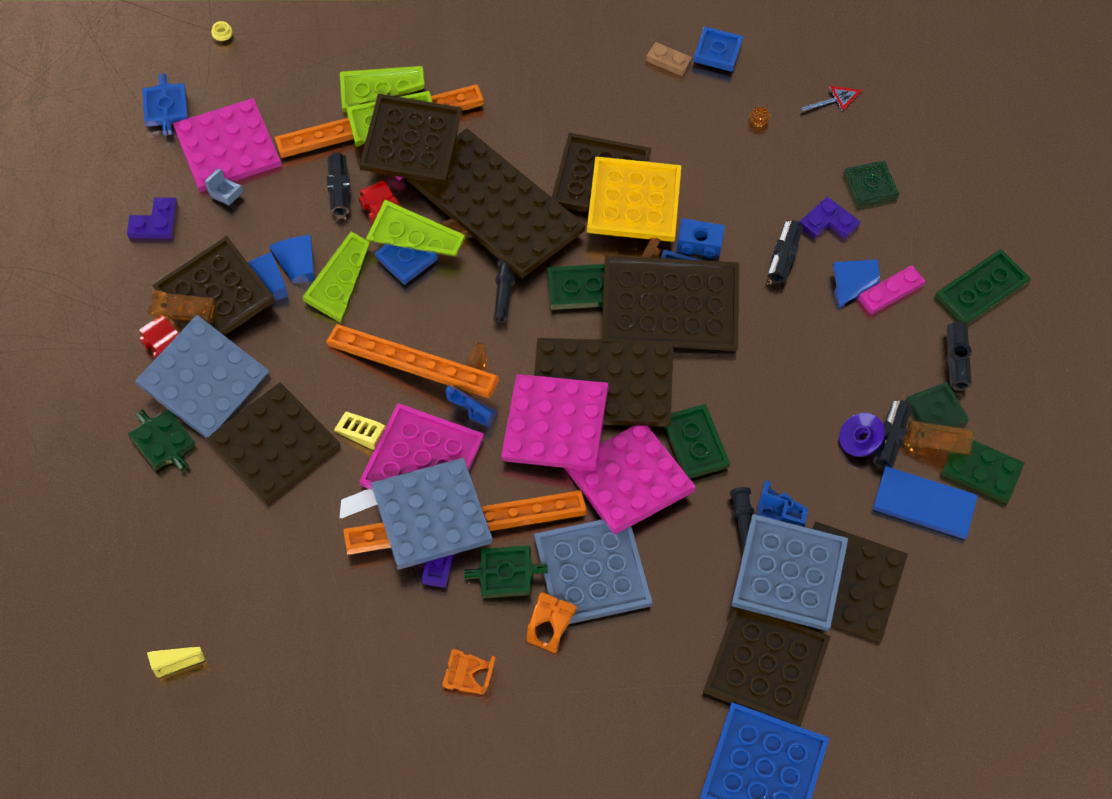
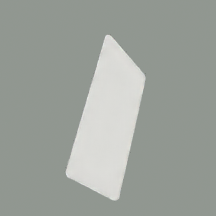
[340,489,377,518]

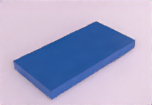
[873,466,978,540]

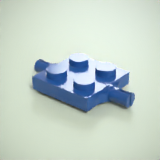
[142,73,188,135]

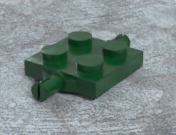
[128,409,196,472]
[464,545,548,598]

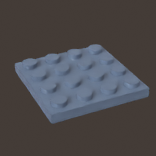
[135,315,269,439]
[371,458,492,570]
[731,514,848,631]
[534,519,653,624]

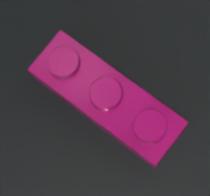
[858,265,926,315]

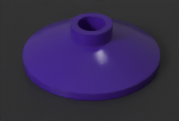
[839,413,885,457]

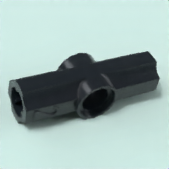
[327,152,350,217]
[768,220,803,284]
[946,321,972,390]
[873,400,912,469]

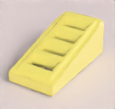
[334,412,386,450]
[147,647,206,678]

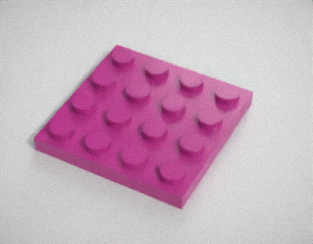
[173,98,282,192]
[501,374,609,471]
[359,403,484,490]
[565,425,695,535]

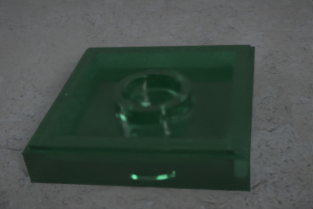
[844,160,899,207]
[905,382,970,438]

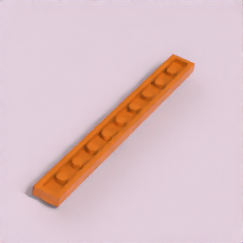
[275,84,484,158]
[343,490,586,555]

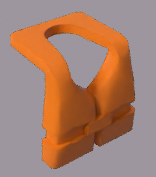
[526,592,577,653]
[442,649,495,695]

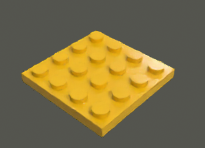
[587,157,681,242]

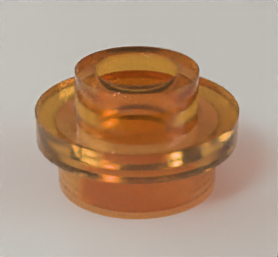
[749,106,770,126]

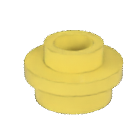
[211,21,232,41]

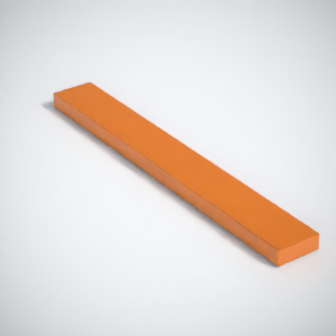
[326,324,499,399]

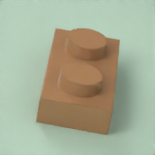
[646,42,692,77]

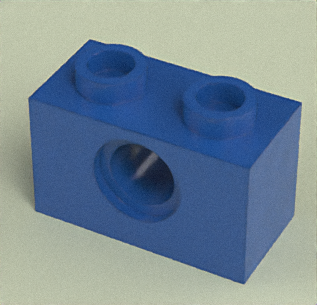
[676,218,725,259]

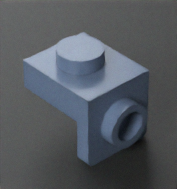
[205,169,243,205]

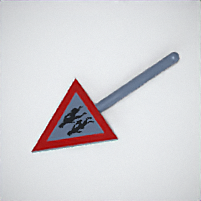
[801,86,863,112]

